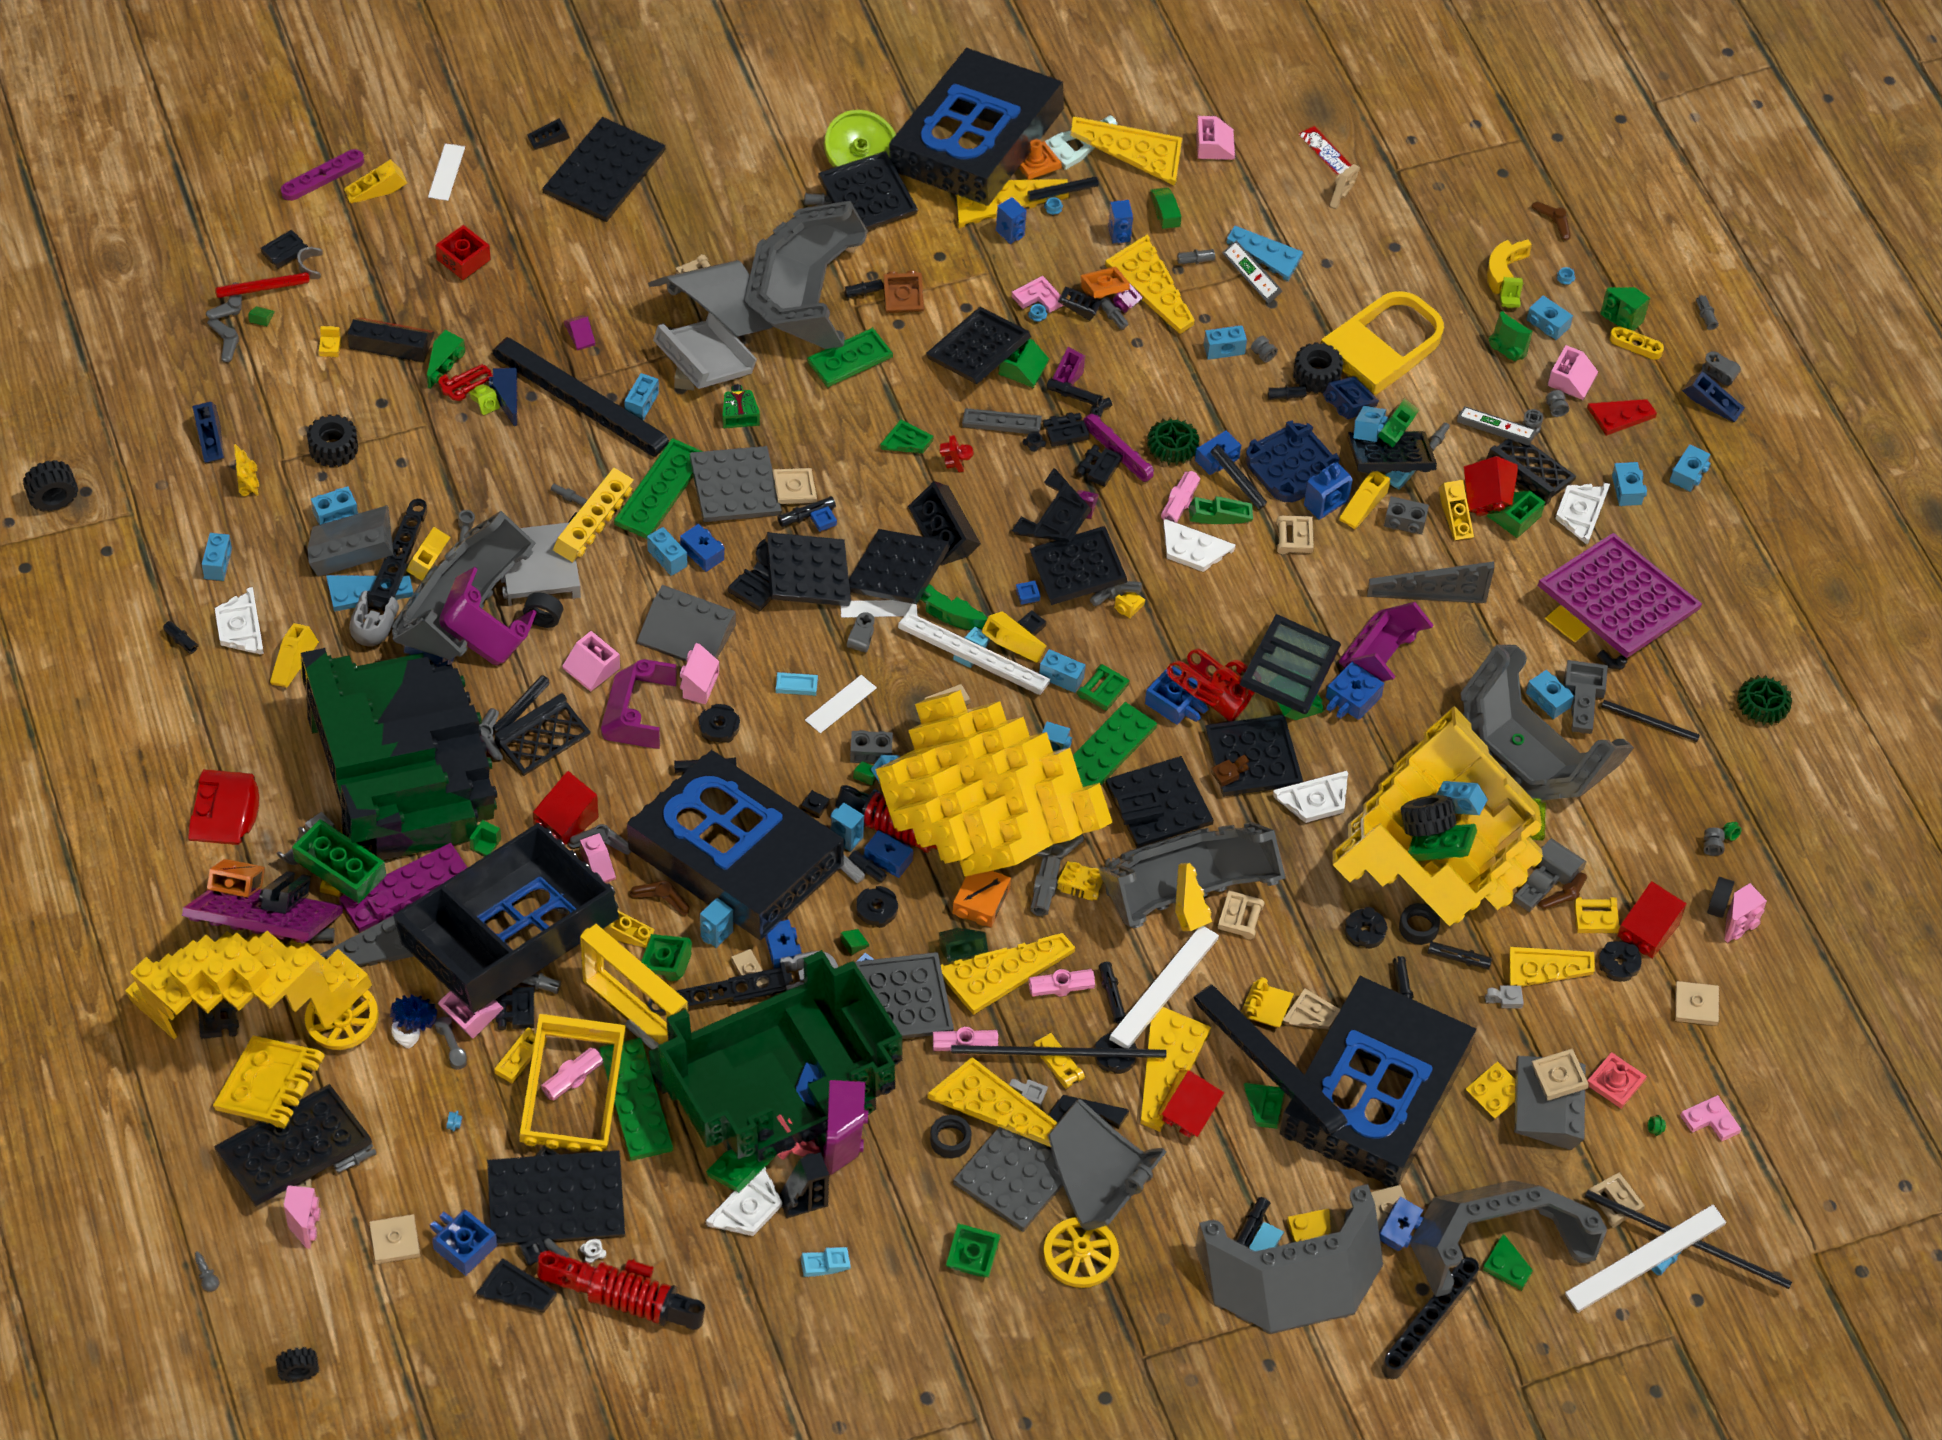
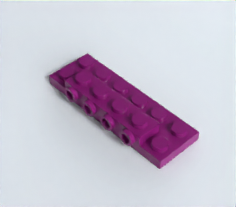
[339,843,468,933]

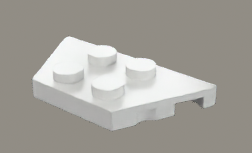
[1555,483,1610,544]
[1163,519,1235,572]
[215,587,264,654]
[1273,771,1348,823]
[706,1167,782,1236]

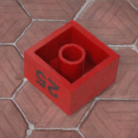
[435,224,491,280]

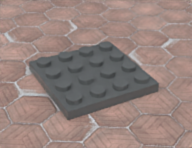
[689,446,782,522]
[855,952,954,1039]
[953,1127,1063,1232]

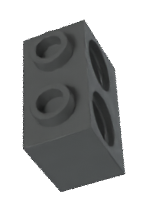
[1384,496,1429,535]
[850,730,893,764]

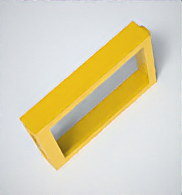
[580,924,688,1045]
[520,1014,626,1152]

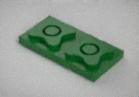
[807,327,893,388]

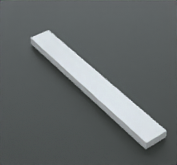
[898,612,1050,695]
[1110,926,1219,1049]
[1565,1204,1726,1313]

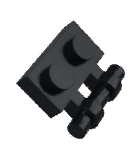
[1042,412,1089,447]
[1075,445,1123,487]
[496,987,535,1030]
[198,1001,239,1039]

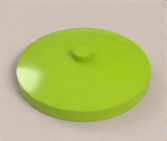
[824,110,896,168]

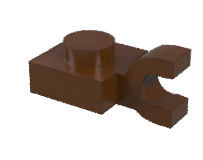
[1211,755,1249,787]

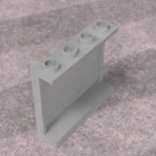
[653,312,757,389]
[501,522,581,606]

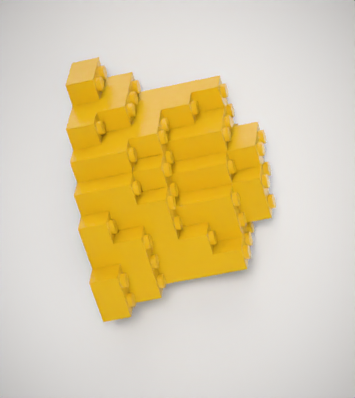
[875,690,1113,877]
[1333,706,1543,926]
[125,931,372,1040]

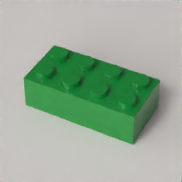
[292,819,387,904]

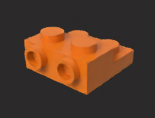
[1081,267,1130,298]

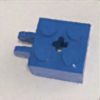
[1304,463,1352,520]
[1326,661,1385,720]
[1145,666,1208,725]
[429,1210,497,1276]

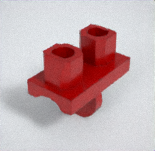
[940,435,974,472]

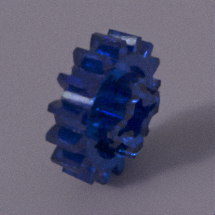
[390,994,438,1032]

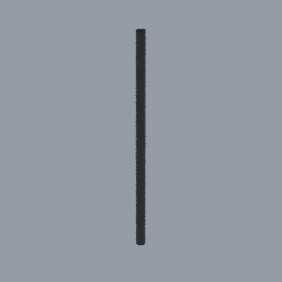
[951,1045,1166,1058]
[1584,1190,1793,1289]

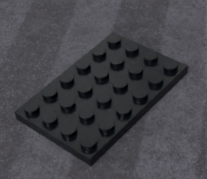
[542,117,666,222]
[214,1084,372,1207]
[487,1150,625,1246]

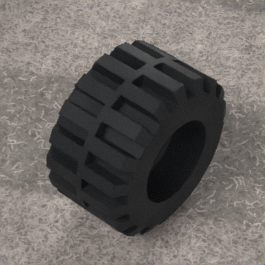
[1293,342,1343,394]
[307,414,358,468]
[23,460,78,512]
[1400,795,1457,836]

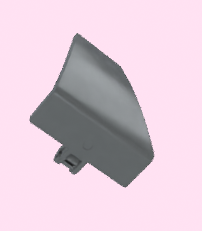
[648,260,773,337]
[1048,1099,1166,1230]

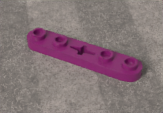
[281,149,364,201]
[1083,413,1154,482]

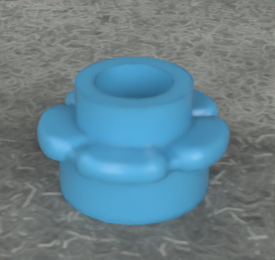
[1044,197,1063,215]
[1557,267,1575,285]
[1028,304,1047,322]
[446,1110,462,1132]

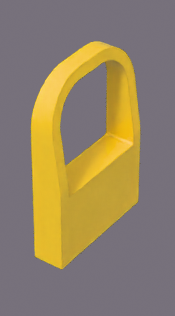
[1321,291,1444,396]

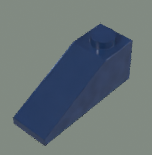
[489,368,517,426]
[1682,371,1745,423]
[192,401,224,463]

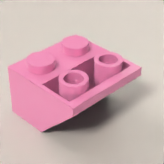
[1196,116,1235,160]
[1548,345,1598,400]
[562,631,620,692]
[680,643,719,704]
[1724,883,1767,943]
[438,991,504,1039]
[284,1186,321,1249]

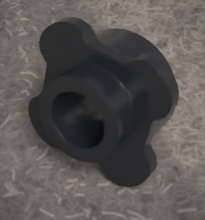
[1023,433,1046,452]

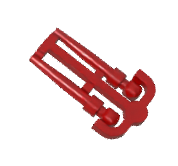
[439,364,493,401]

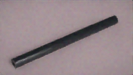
[1602,700,1700,742]

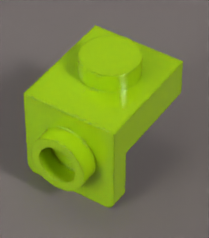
[1500,277,1523,308]
[469,385,500,415]

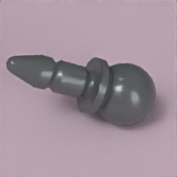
[195,1251,219,1292]

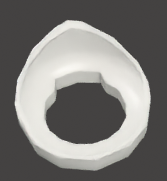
[391,1019,420,1048]

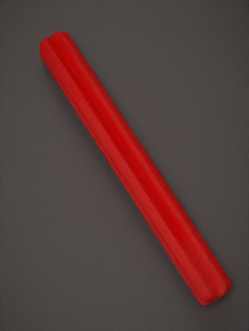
[215,272,310,298]

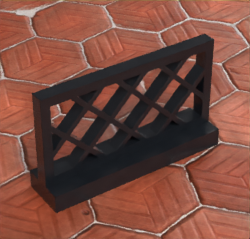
[1486,439,1576,506]
[494,693,591,776]

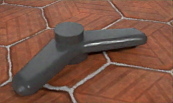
[206,282,242,320]
[208,319,239,362]
[479,708,503,761]
[569,824,631,854]
[1035,834,1084,862]

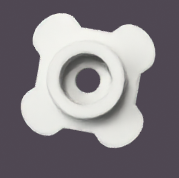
[580,1239,606,1263]

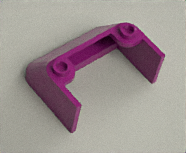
[439,567,537,665]
[1339,602,1434,682]
[601,659,677,749]
[823,1080,868,1175]

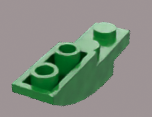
[1377,398,1420,447]
[920,584,988,630]

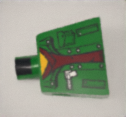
[723,384,760,429]

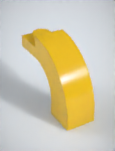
[1487,239,1532,295]

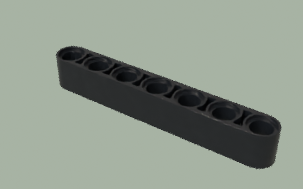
[1382,1257,1479,1379]

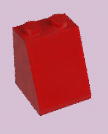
[1463,456,1518,516]
[533,771,599,845]
[1617,881,1687,959]
[1157,1069,1225,1138]

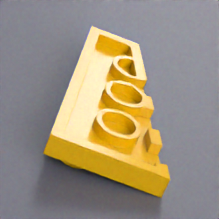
[1509,947,1595,987]
[1287,1208,1331,1242]

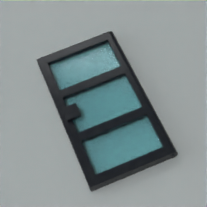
[1239,614,1341,714]

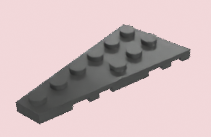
[1367,561,1495,603]
[320,916,413,966]

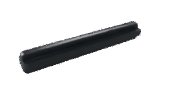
[1027,177,1099,201]
[1210,445,1267,509]
[492,675,549,733]

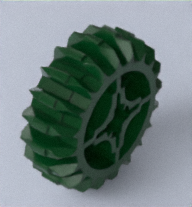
[1147,417,1200,466]
[1737,675,1792,726]

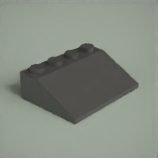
[308,505,393,577]
[637,585,736,662]
[1514,1056,1586,1150]

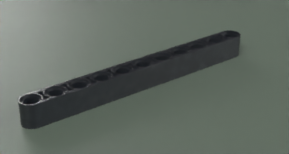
[492,337,669,457]
[1193,984,1348,1136]

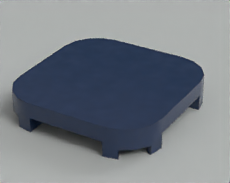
[1246,420,1340,502]

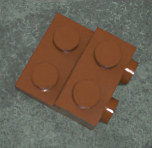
[883,271,924,313]

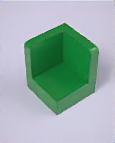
[469,820,501,856]

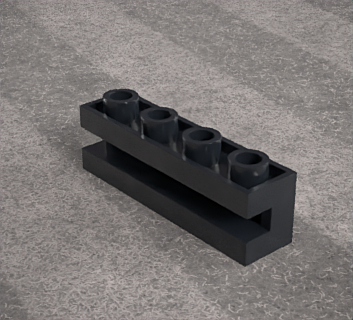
[259,871,311,914]

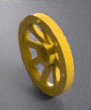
[305,990,379,1050]
[1043,1217,1119,1288]

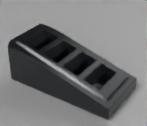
[527,118,570,150]
[1058,286,1102,321]

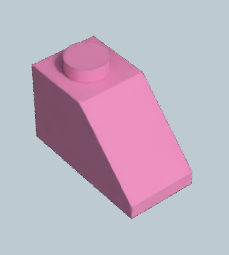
[580,833,616,883]

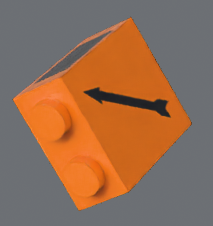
[207,859,265,897]
[953,871,1011,928]

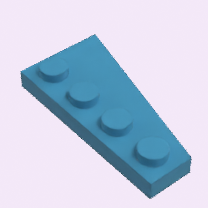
[1226,226,1303,282]
[326,575,413,612]

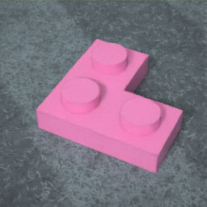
[1012,276,1064,313]
[1680,1095,1741,1141]

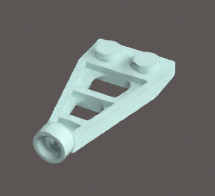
[1045,116,1117,170]

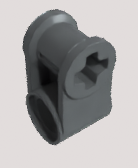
[1702,351,1741,386]
[847,612,875,653]

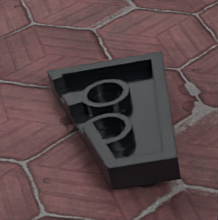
[476,1258,557,1313]

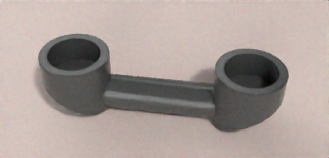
[455,510,475,547]
[435,1017,467,1070]

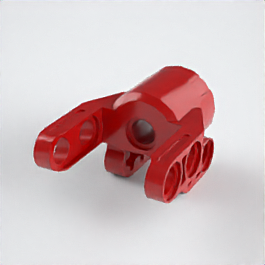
[1167,648,1261,722]

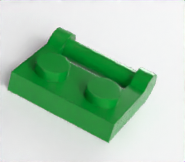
[1077,664,1130,711]

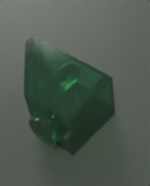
[938,927,988,962]

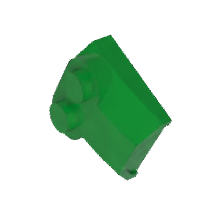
[1489,311,1533,361]
[641,934,692,981]
[946,1223,1001,1278]

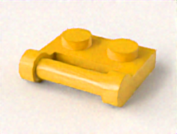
[1574,897,1620,933]

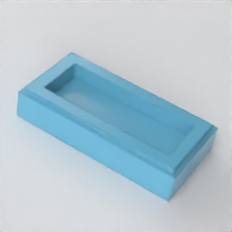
[776,672,818,696]

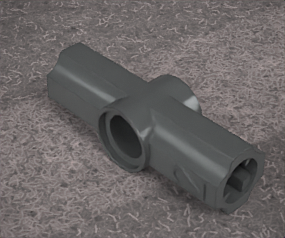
[1031,854,1061,917]

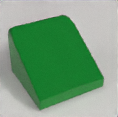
[248,306,275,327]
[853,761,876,785]
[840,929,870,955]

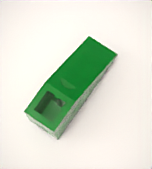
[427,329,465,389]

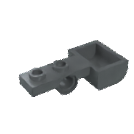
[1564,660,1608,734]
[1513,838,1586,912]

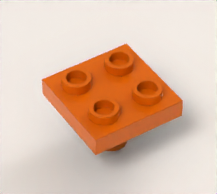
[1019,139,1062,180]

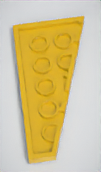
[1070,116,1182,186]
[956,179,1069,228]
[1105,234,1195,334]
[941,933,1075,1015]
[1140,1007,1211,1132]

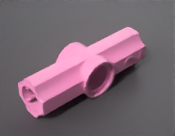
[1161,471,1200,523]
[1029,969,1095,997]
[933,1027,998,1051]
[541,1047,603,1101]

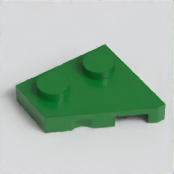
[880,419,934,454]
[1244,1083,1285,1129]
[1483,1234,1533,1291]

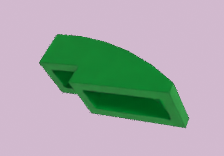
[1150,187,1182,229]
[1189,496,1253,524]

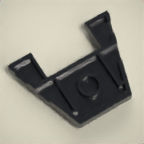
[1012,468,1092,542]
[1048,1095,1129,1129]

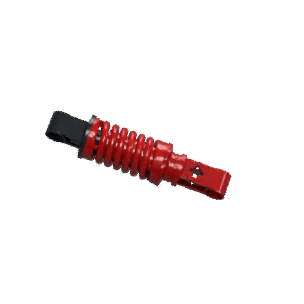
[835,785,938,853]
[537,1251,705,1330]

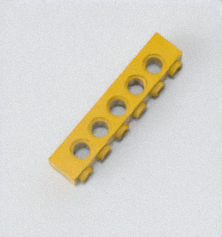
[553,468,634,563]

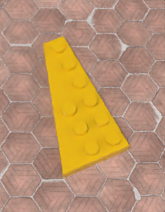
[927,1057,1057,1147]

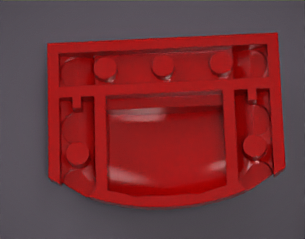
[188,769,260,845]

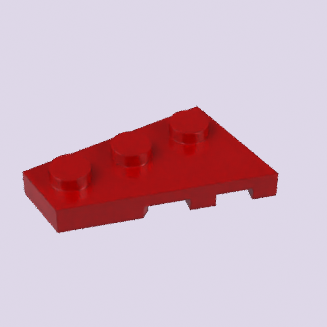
[1587,399,1657,436]

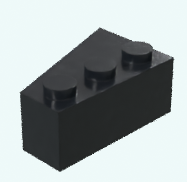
[779,1152,829,1219]

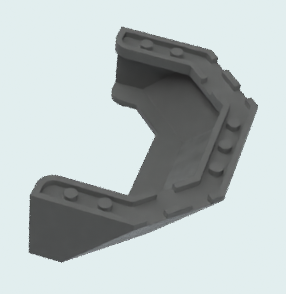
[744,201,868,349]
[392,511,536,660]
[1461,645,1634,801]
[1099,822,1286,928]
[1410,1180,1607,1297]
[1195,1184,1383,1334]

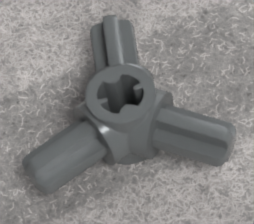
[1090,581,1142,607]

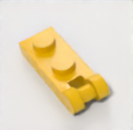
[494,1028,547,1084]
[1033,1033,1085,1089]

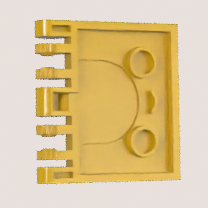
[213,1035,325,1128]

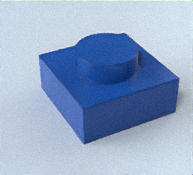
[811,506,837,532]
[1016,581,1040,605]

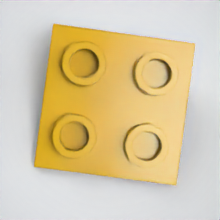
[234,444,259,496]
[1545,605,1590,643]
[1057,861,1103,901]
[1241,977,1294,1028]
[1466,1061,1516,1119]

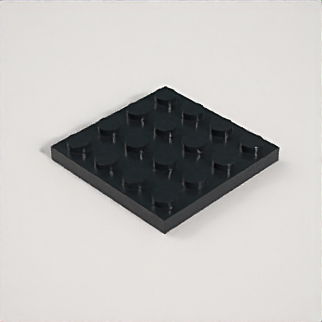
[818,151,918,230]
[926,306,1031,384]
[1348,431,1437,473]
[1029,526,1128,605]
[849,529,950,605]
[765,532,851,606]
[1204,714,1303,797]
[1105,756,1214,848]

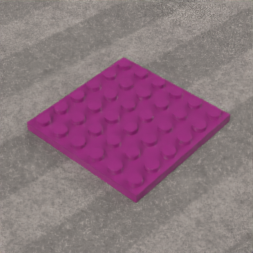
[1537,533,1702,658]
[182,889,343,943]

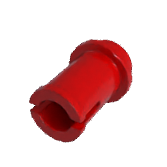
[625,1258,654,1279]

